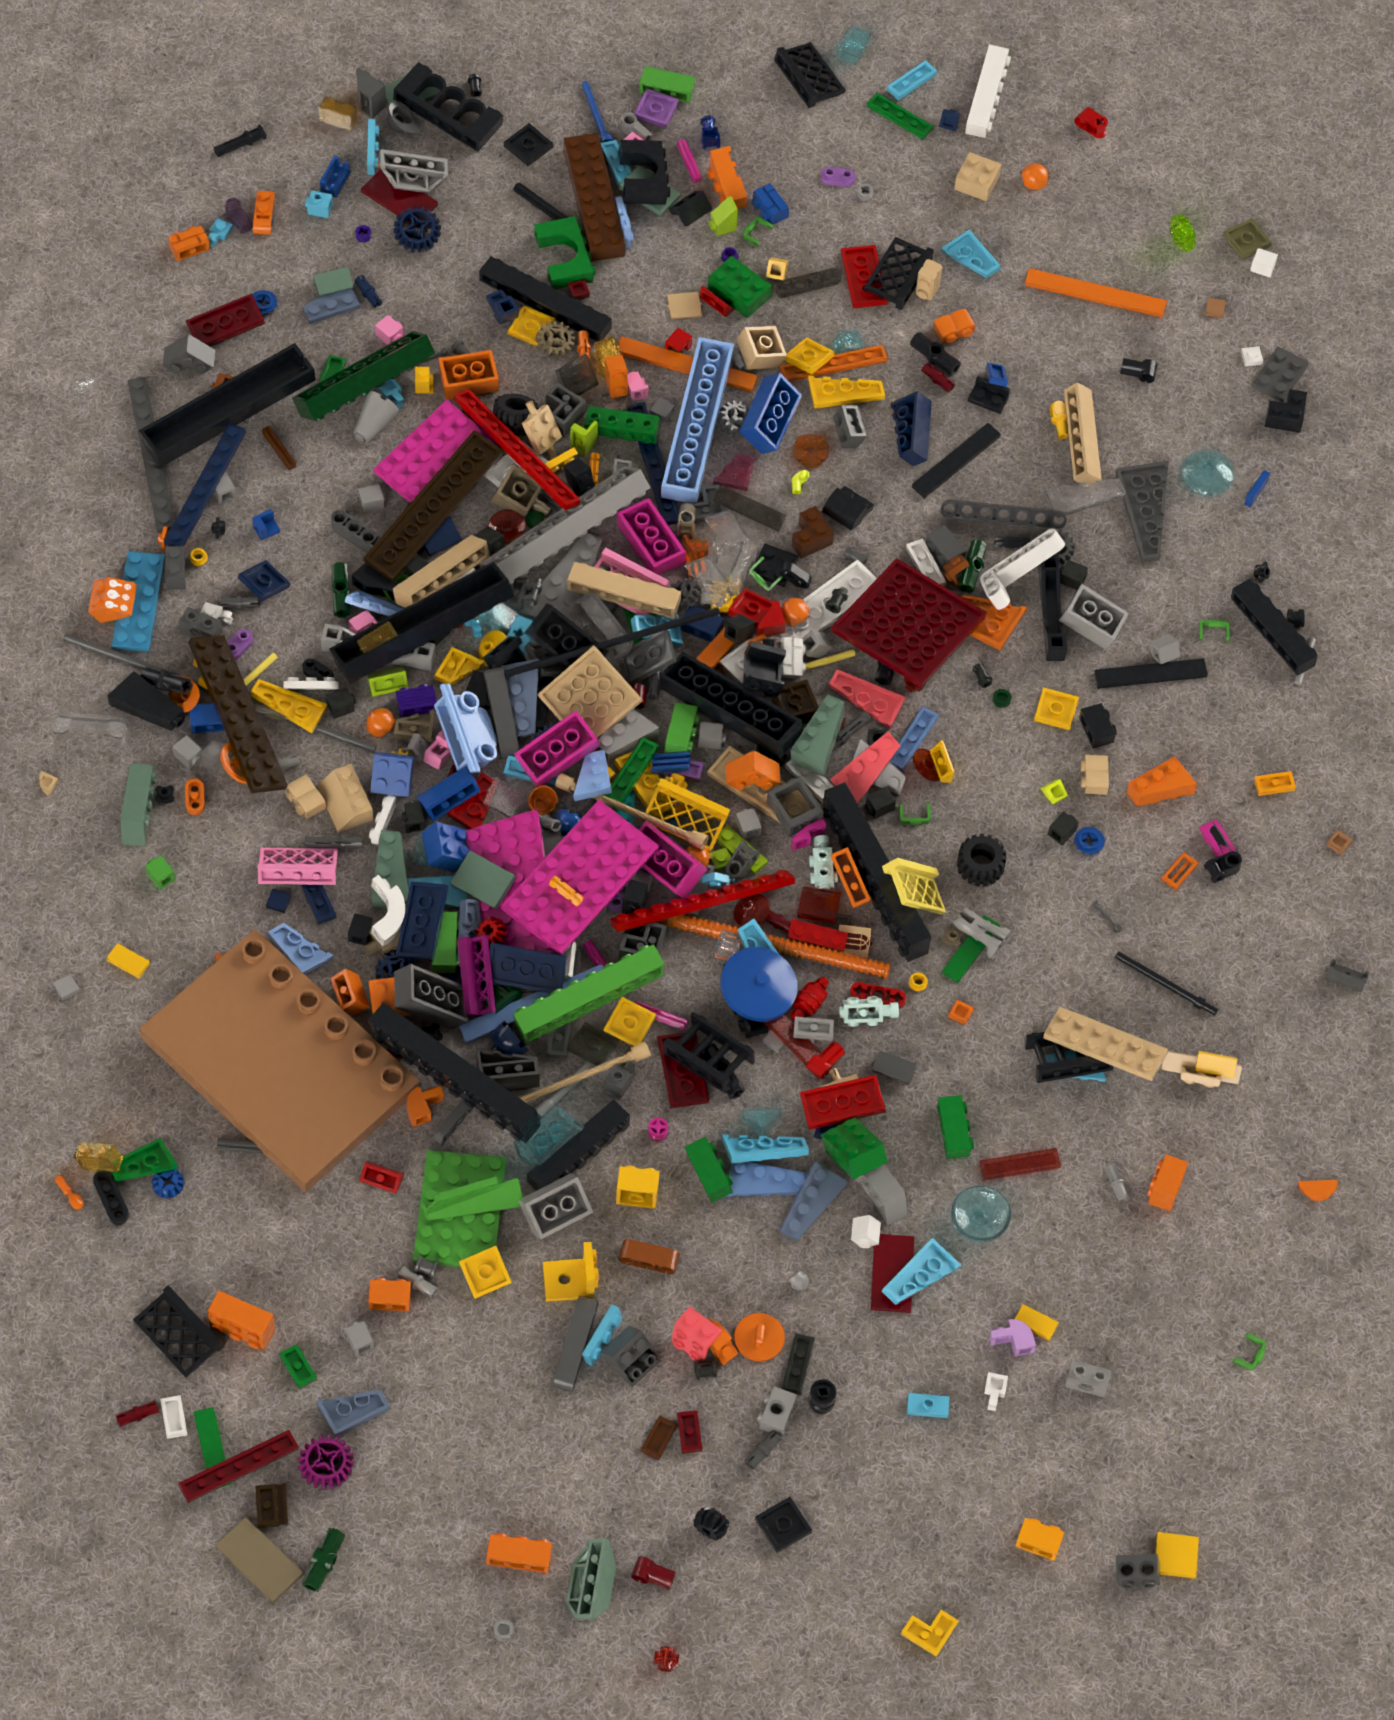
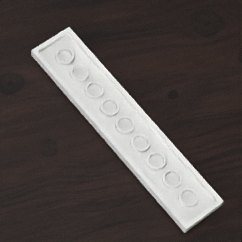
[719,560,877,686]

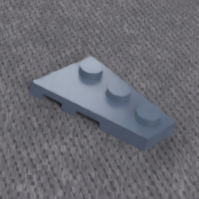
[303,288,360,324]
[458,899,482,957]
[316,1390,390,1437]

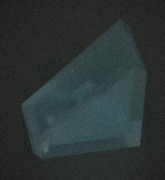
[741,1108,782,1136]

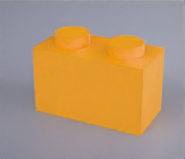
[1015,1518,1064,1561]

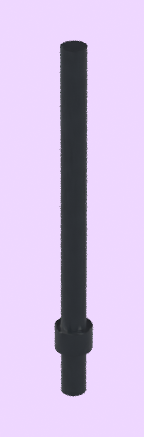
[1115,951,1219,1016]

